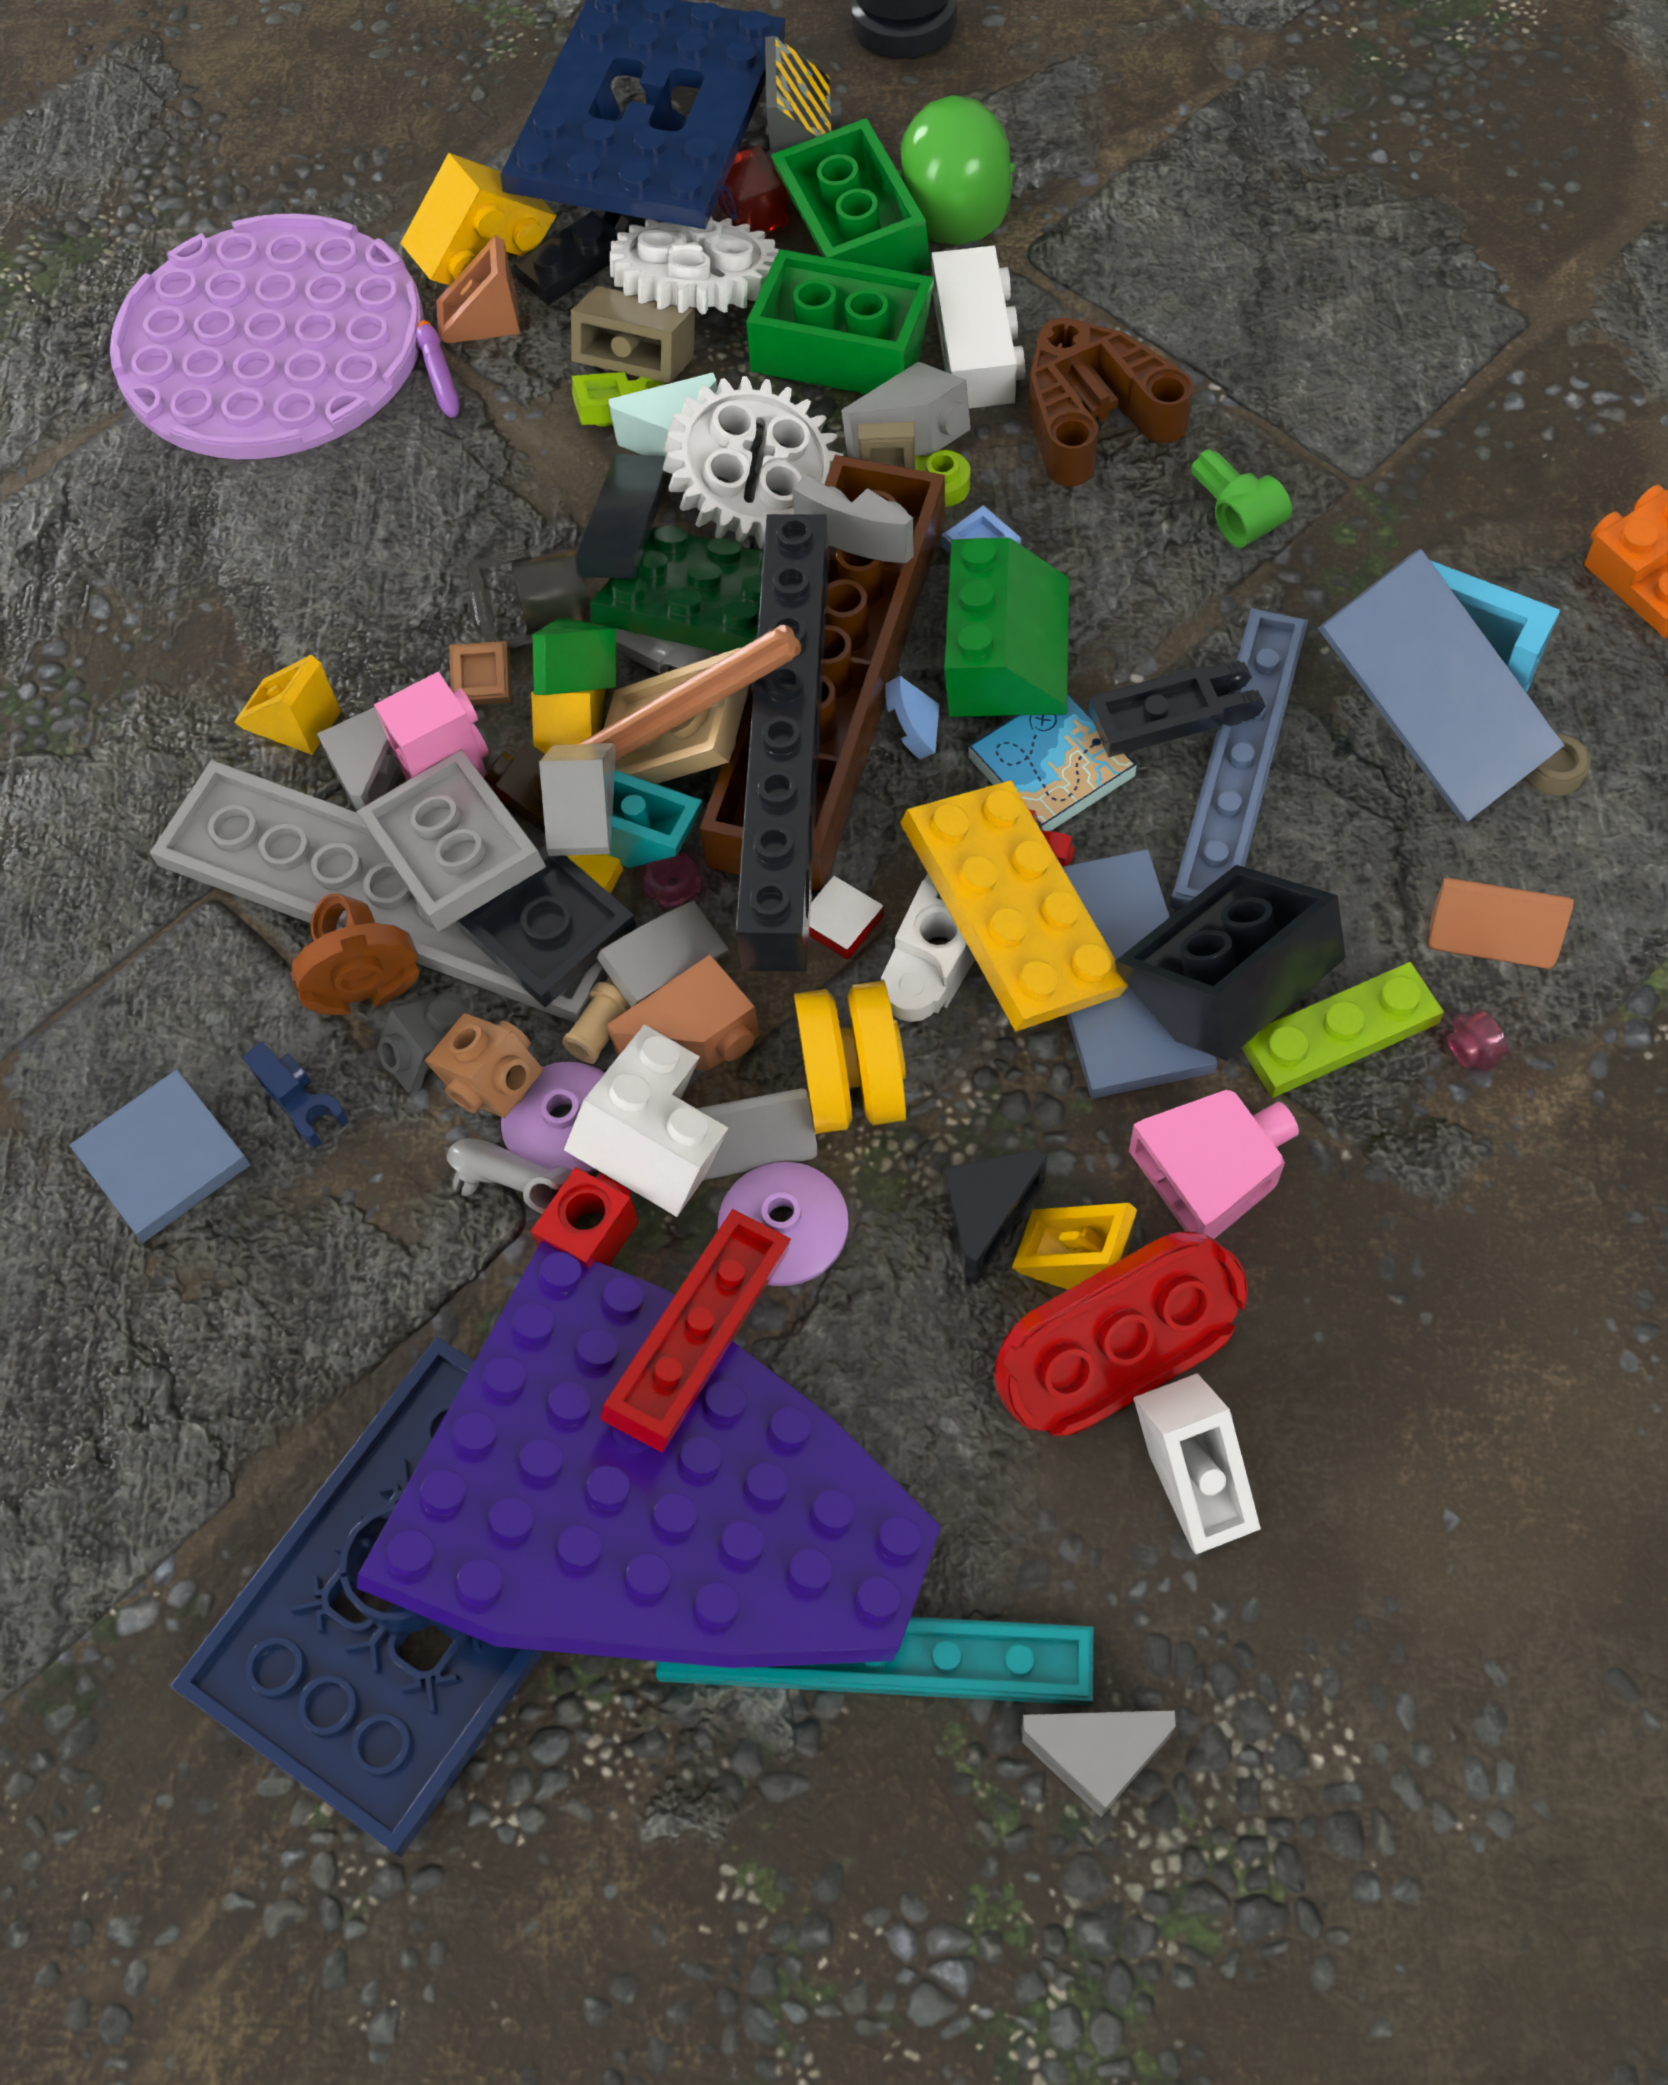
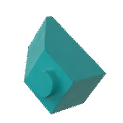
[608,770,703,868]

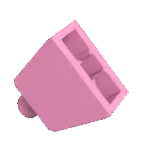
[1129,1090,1299,1239]

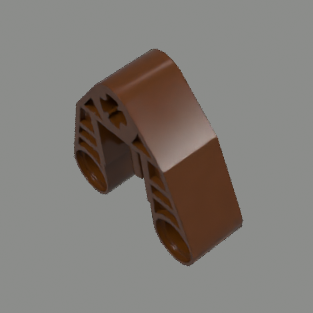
[1028,318,1193,487]

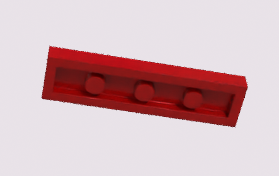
[600,1209,791,1453]

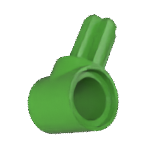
[1191,449,1292,548]

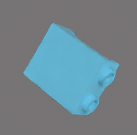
[1430,560,1561,693]

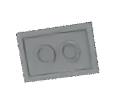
[357,749,546,932]

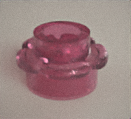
[642,851,702,909]
[1448,1010,1508,1071]

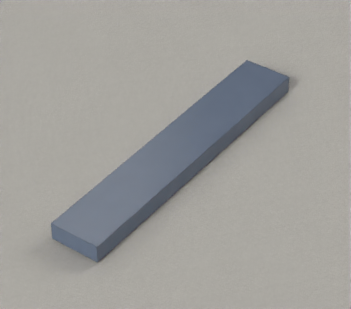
[1170,608,1308,909]

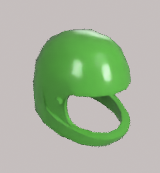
[898,95,1015,245]

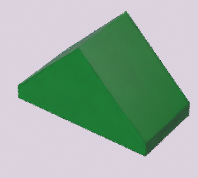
[532,618,616,695]

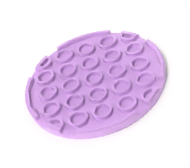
[110,214,424,459]

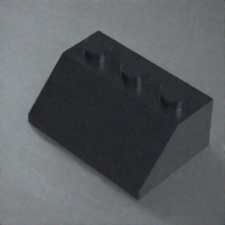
[1115,865,1346,1060]

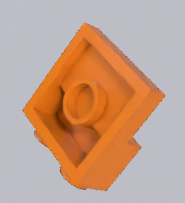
[1584,484,1668,639]

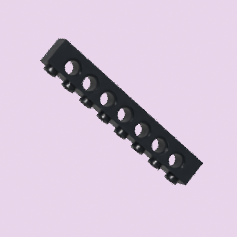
[736,514,830,972]

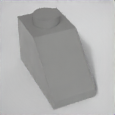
[841,361,971,459]

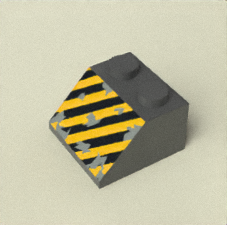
[765,36,842,192]

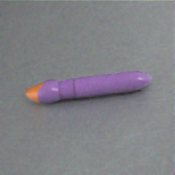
[416,320,460,418]

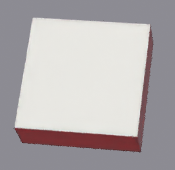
[809,876,884,960]

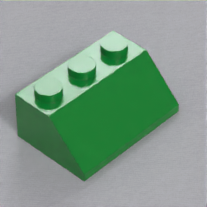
[771,118,931,274]
[746,249,934,394]
[944,537,1069,717]

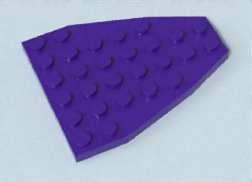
[357,1241,941,1668]

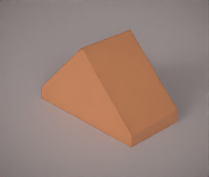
[436,235,520,344]

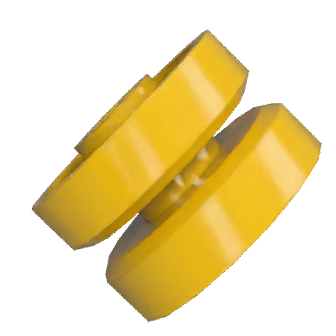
[794,980,906,1135]

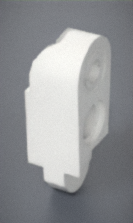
[881,873,975,1022]

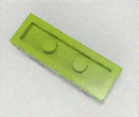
[1241,962,1444,1098]

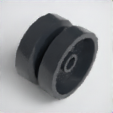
[851,0,957,58]

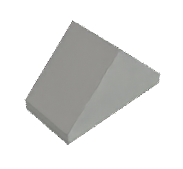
[317,707,401,813]
[539,743,616,856]
[1021,1711,1176,1817]

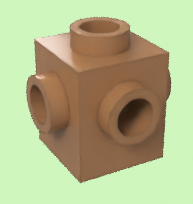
[424,1013,544,1118]

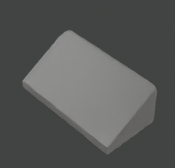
[696,1088,818,1180]

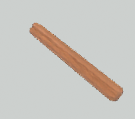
[579,625,801,761]

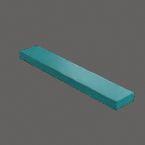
[656,1617,1093,1706]

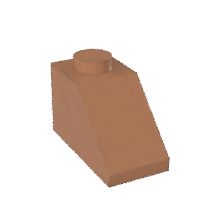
[607,954,760,1071]

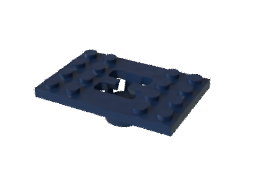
[500,0,785,230]
[170,1336,545,1857]

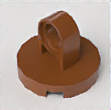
[290,893,419,1015]

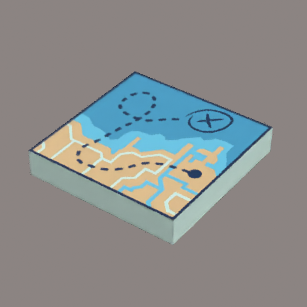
[968,693,1137,831]

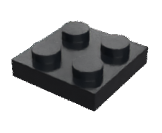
[457,845,637,1007]

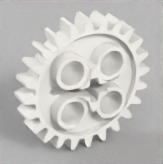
[610,216,779,314]
[663,376,843,549]

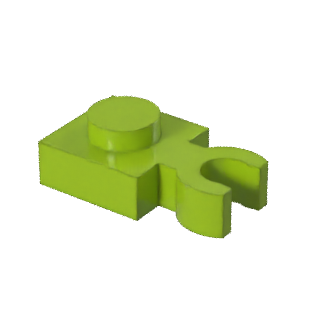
[572,372,665,426]

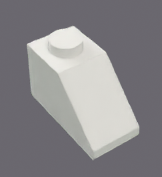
[1134,1373,1261,1554]

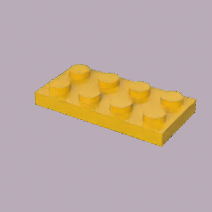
[900,780,1128,1032]

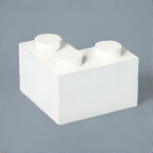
[564,1024,728,1217]

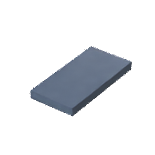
[1318,549,1565,822]
[1062,849,1217,1099]

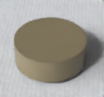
[1526,734,1591,796]

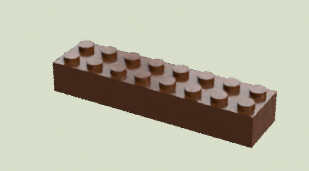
[700,455,945,892]

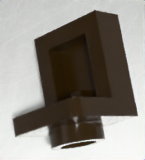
[484,741,545,833]

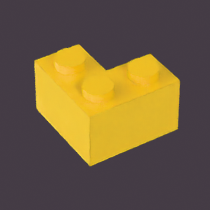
[401,153,556,286]

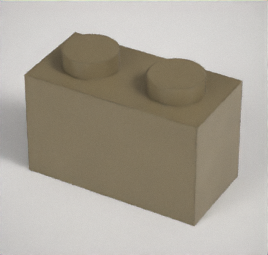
[571,286,695,383]

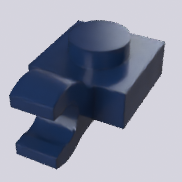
[242,1041,349,1148]

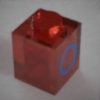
[718,145,790,233]

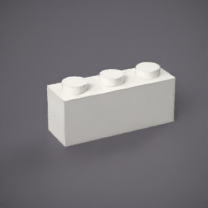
[932,246,1025,408]

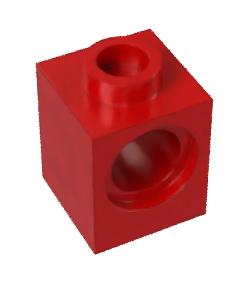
[531,1167,639,1269]

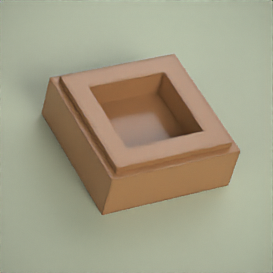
[449,641,512,705]

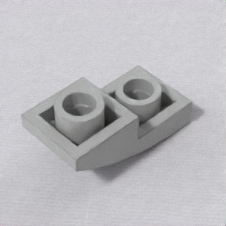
[792,474,914,563]
[597,900,729,1008]

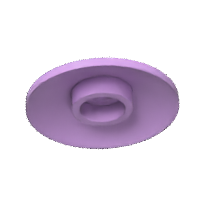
[501,1062,605,1174]
[718,1162,849,1286]

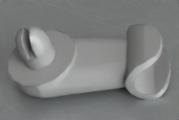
[446,1138,572,1214]

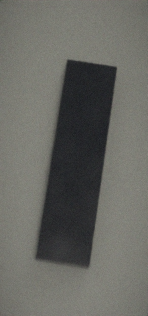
[575,455,670,579]

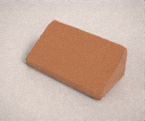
[1428,878,1574,969]

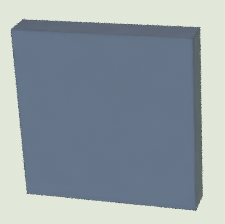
[69,1069,251,1243]

